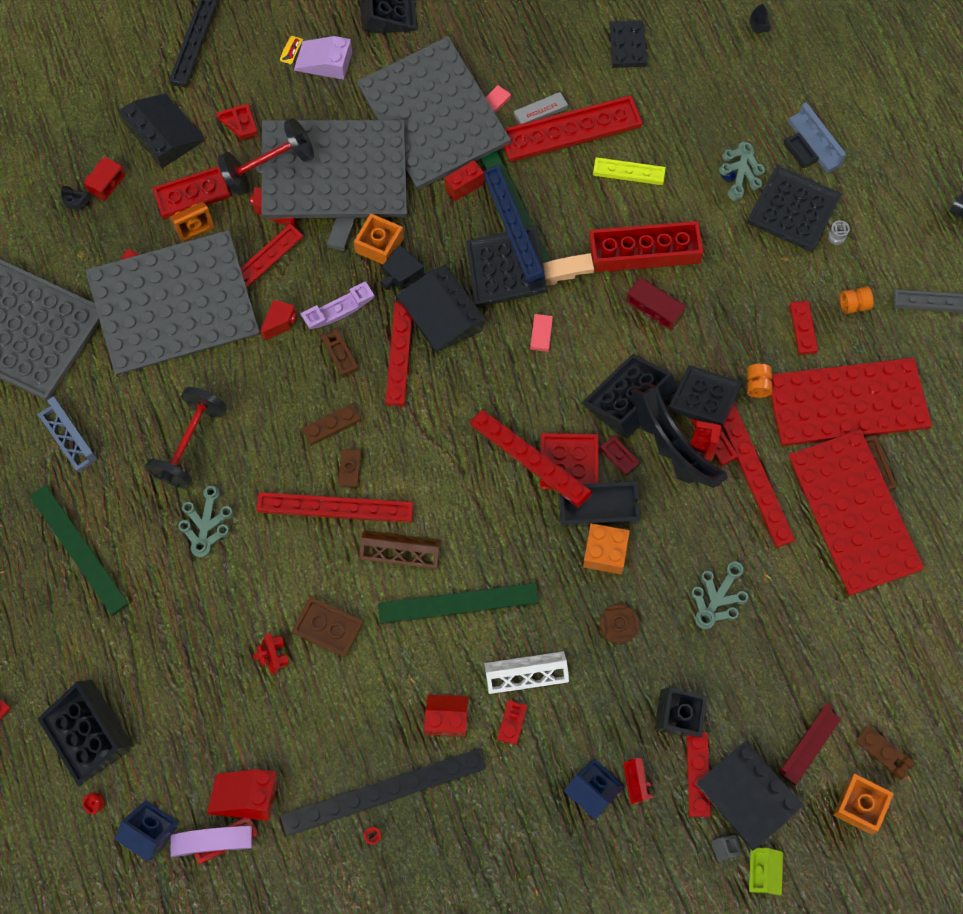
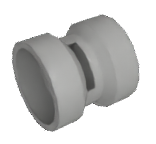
[828,220,850,245]

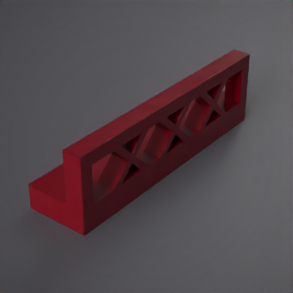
[778,703,841,786]

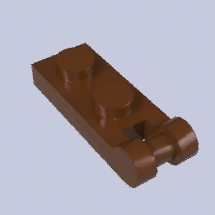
[320,327,359,378]
[854,725,915,780]

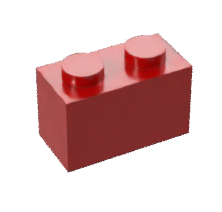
[83,156,126,201]
[445,160,484,201]

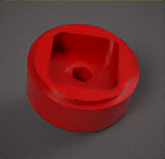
[83,792,104,815]

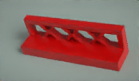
[690,421,721,463]

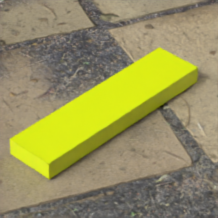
[593,157,666,185]

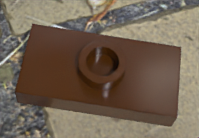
[338,449,361,488]

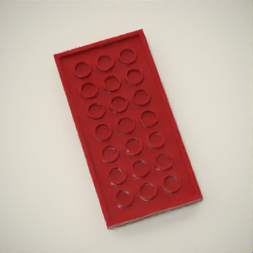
[770,358,932,447]
[788,429,924,597]

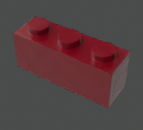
[626,278,686,331]

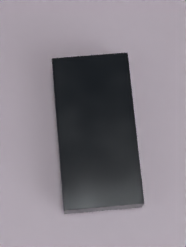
[784,133,819,169]

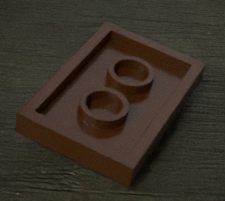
[291,597,364,658]

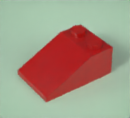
[207,769,278,821]

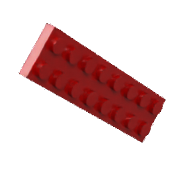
[504,95,643,162]

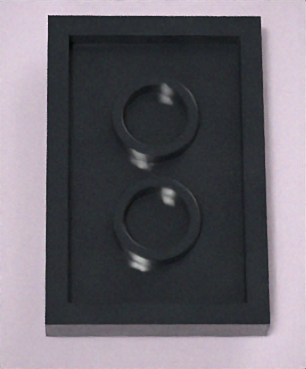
[609,20,647,68]

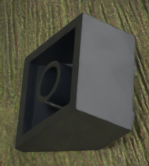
[654,687,708,738]

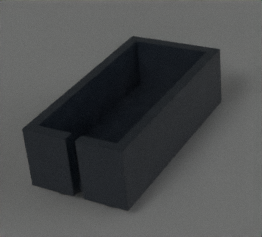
[558,481,640,527]

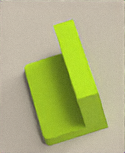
[749,848,783,895]

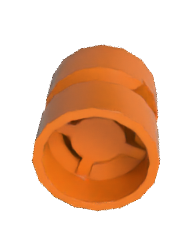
[840,286,874,314]
[747,364,772,398]

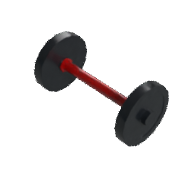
[218,118,314,196]
[144,387,228,489]

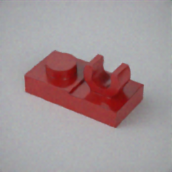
[497,700,527,746]
[623,758,653,804]

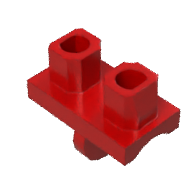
[253,633,289,675]

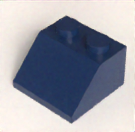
[564,758,625,820]
[115,800,179,862]

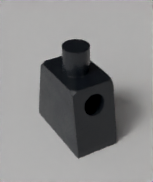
[380,245,425,290]

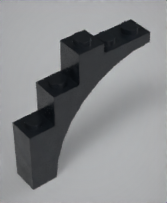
[631,382,728,488]

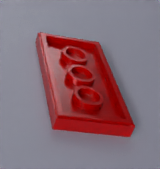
[152,166,231,220]

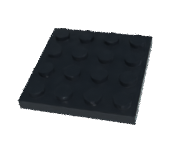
[747,165,842,252]
[466,225,548,307]

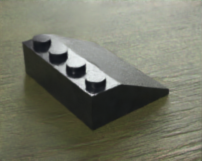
[360,0,417,33]
[118,93,205,169]
[396,264,486,353]
[582,354,678,439]
[38,680,133,786]
[695,741,804,851]

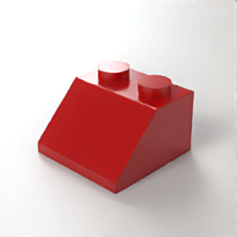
[424,694,468,737]

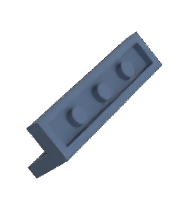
[788,102,846,173]
[38,396,97,472]

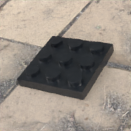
[668,365,742,428]

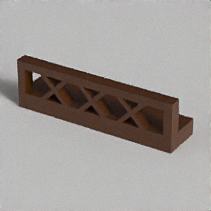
[359,530,441,569]

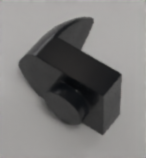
[749,4,771,33]
[61,186,90,211]

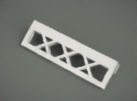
[484,651,569,694]

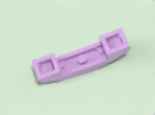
[301,281,374,329]
[171,826,252,857]

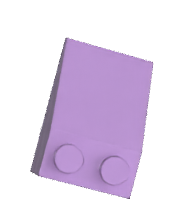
[294,36,352,79]

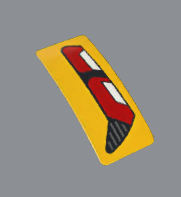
[280,36,303,64]

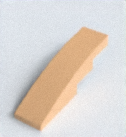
[543,253,594,286]

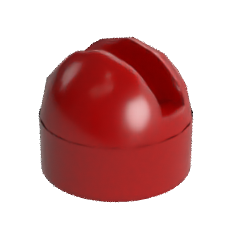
[364,827,381,844]

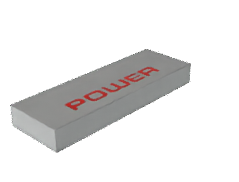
[514,92,568,125]

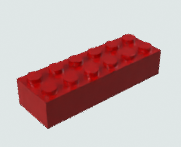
[588,221,703,273]

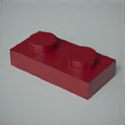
[600,435,640,476]

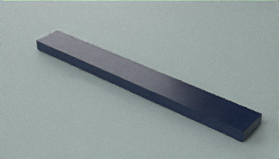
[483,165,545,283]

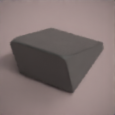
[712,834,743,862]

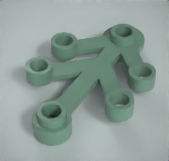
[719,142,765,201]
[178,485,233,558]
[691,562,748,629]

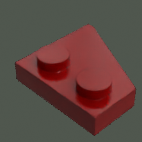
[216,104,258,140]

